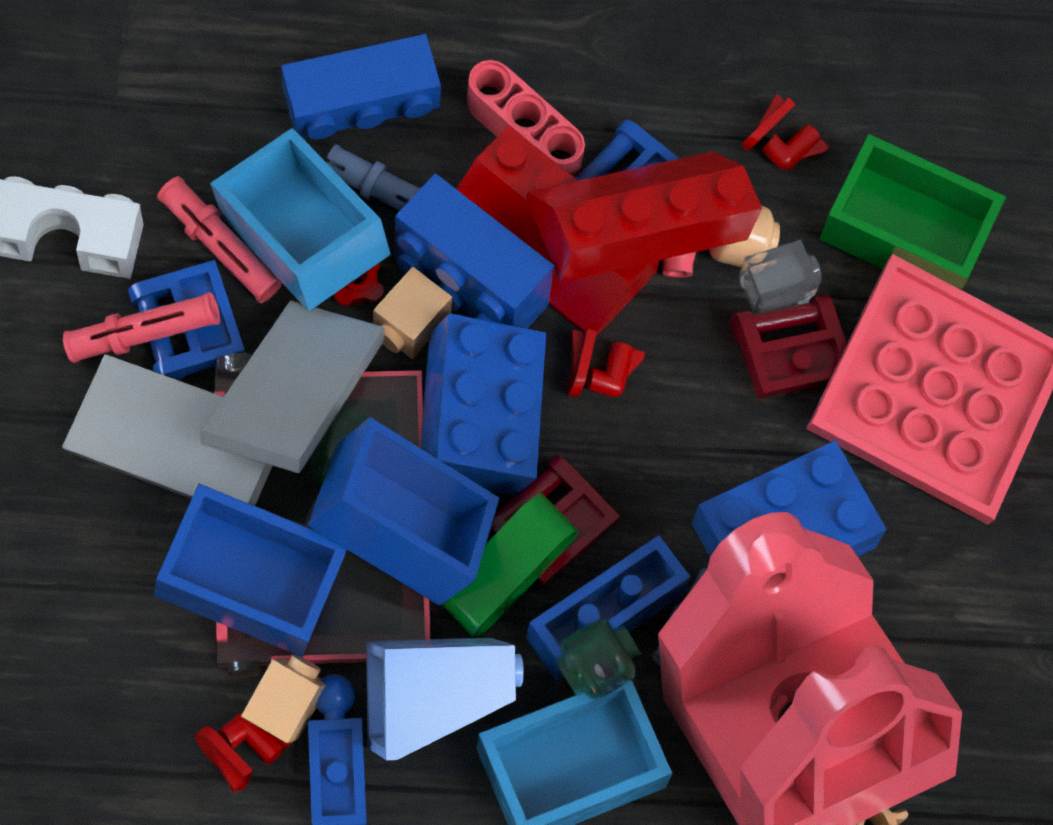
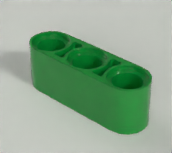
[441,493,579,638]

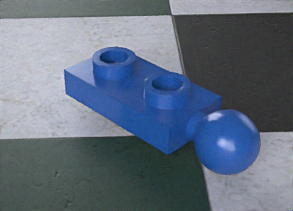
[308,674,367,825]

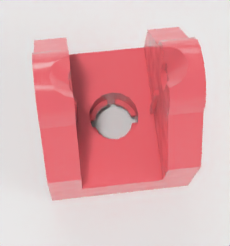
[658,512,962,825]

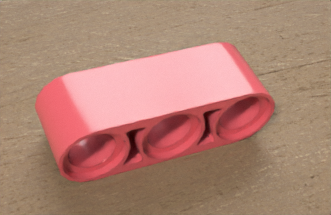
[467,60,585,177]

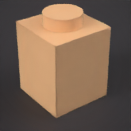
[373,266,452,359]
[241,654,326,743]

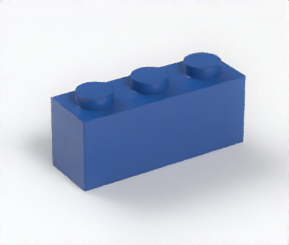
[281,34,441,139]
[526,535,690,682]

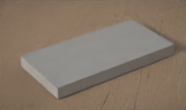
[201,300,384,473]
[62,354,273,506]

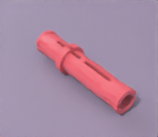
[157,176,283,303]
[63,292,220,363]

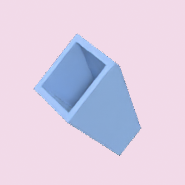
[366,638,523,760]

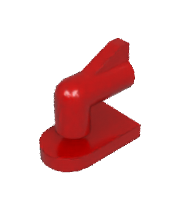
[741,94,829,170]
[565,328,645,398]
[195,712,294,793]

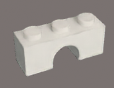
[0,177,144,279]

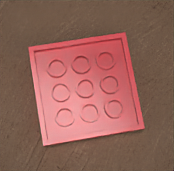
[806,254,1053,525]

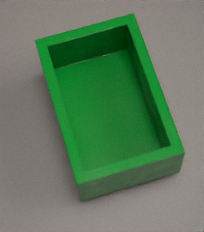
[819,134,1006,290]

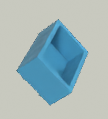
[210,128,391,312]
[476,675,672,825]

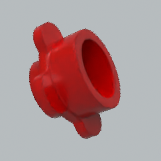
[334,263,384,306]

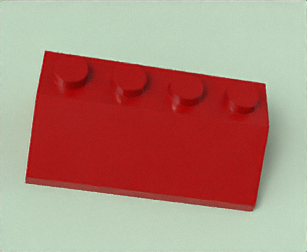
[457,125,660,337]
[526,151,762,283]

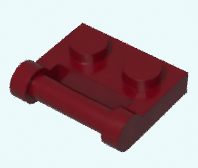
[730,294,847,399]
[488,454,620,589]

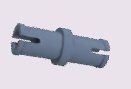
[326,144,421,211]

